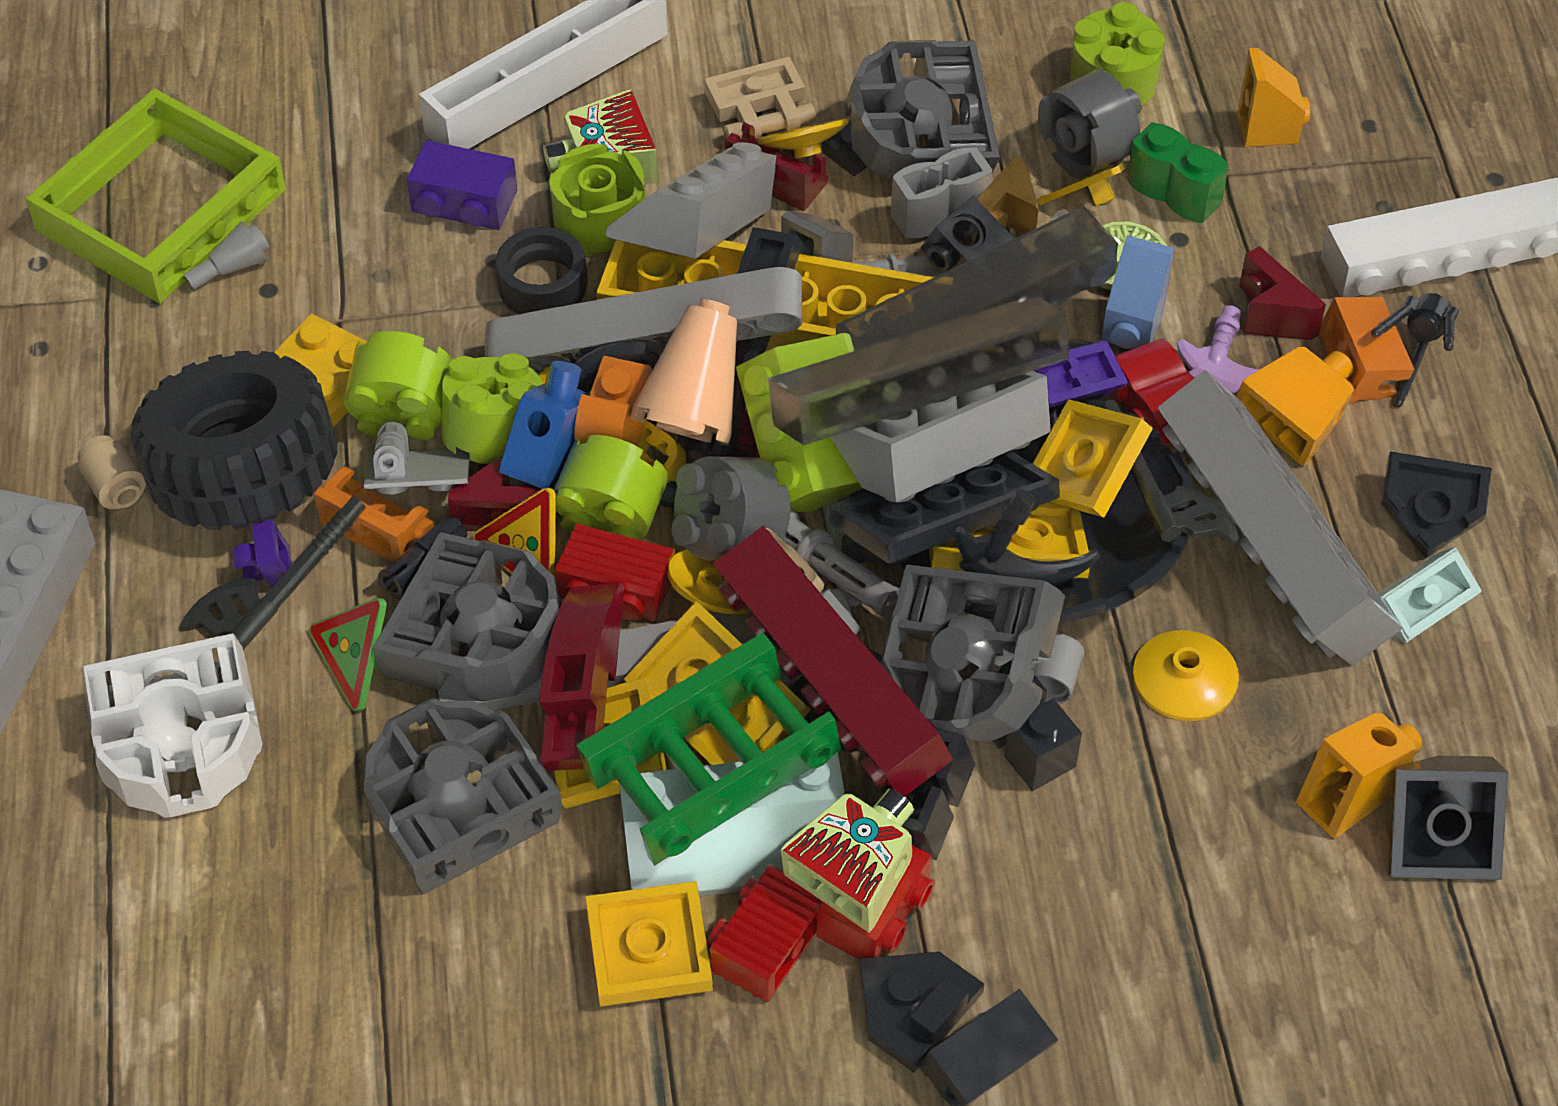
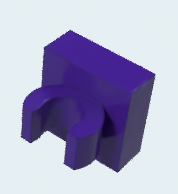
[233,519,292,588]

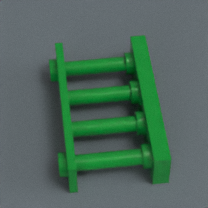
[576,632,841,866]

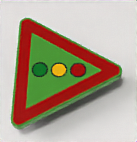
[309,598,387,711]

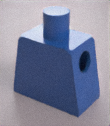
[499,361,590,489]

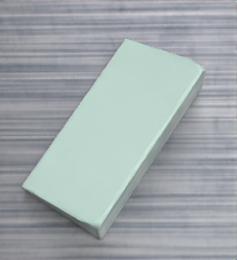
[1378,547,1482,643]

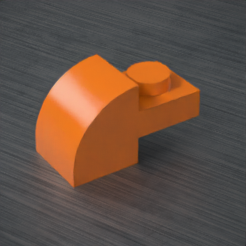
[575,356,652,447]

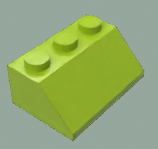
[736,333,868,512]

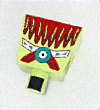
[543,89,658,184]
[781,789,914,933]

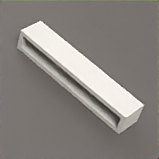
[419,0,668,149]
[1320,178,1558,297]

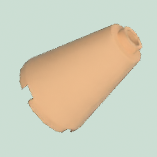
[630,298,737,446]

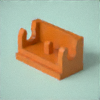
[1319,297,1414,403]
[314,467,434,562]

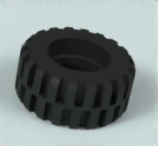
[130,350,338,530]

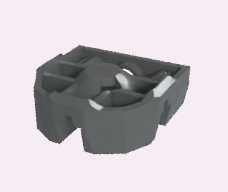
[844,40,1000,179]
[373,532,561,702]
[880,565,1065,742]
[364,698,562,894]

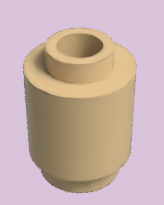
[78,436,146,509]

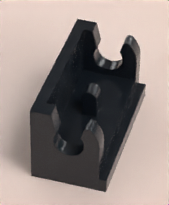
[919,988,1059,1106]

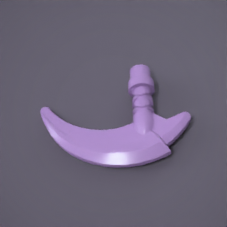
[1177,306,1259,396]

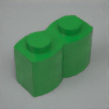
[1127,122,1229,223]

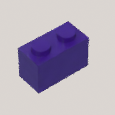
[407,140,518,230]

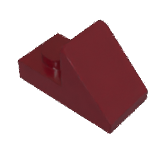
[1239,246,1326,340]
[448,456,542,531]

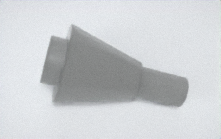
[183,221,270,290]

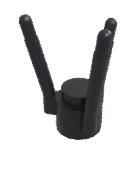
[1371,293,1459,408]

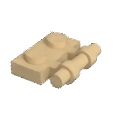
[704,57,816,141]

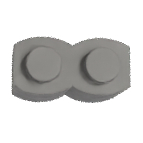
[891,147,992,238]

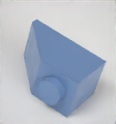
[1102,235,1175,349]

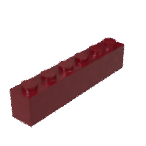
[713,525,954,797]

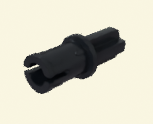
[378,517,467,598]

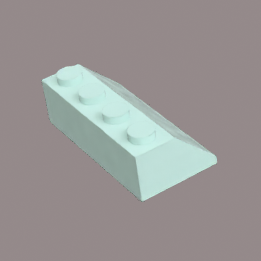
[619,752,845,897]

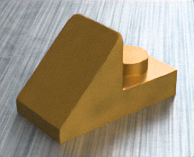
[962,156,1039,246]

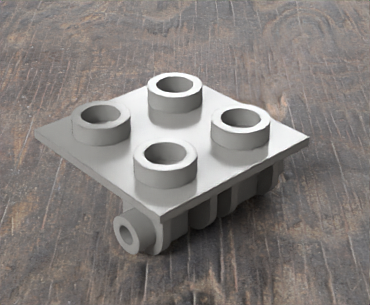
[364,421,469,494]

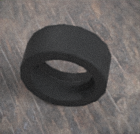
[495,227,588,314]

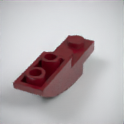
[539,582,624,771]

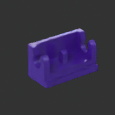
[1023,340,1128,408]

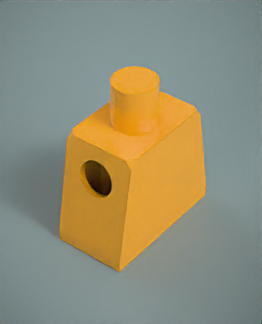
[1236,347,1354,467]
[1296,712,1422,839]

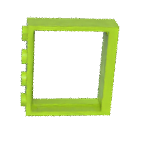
[25,88,286,304]

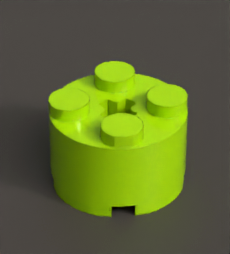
[1070,2,1165,105]
[549,144,646,257]
[344,331,452,440]
[441,353,543,464]
[554,435,668,539]

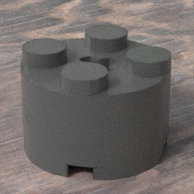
[1038,68,1142,178]
[671,456,790,561]

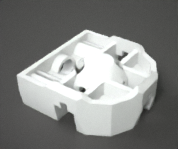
[83,633,262,817]

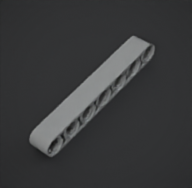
[484,267,802,375]

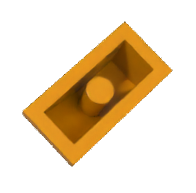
[1237,48,1310,147]

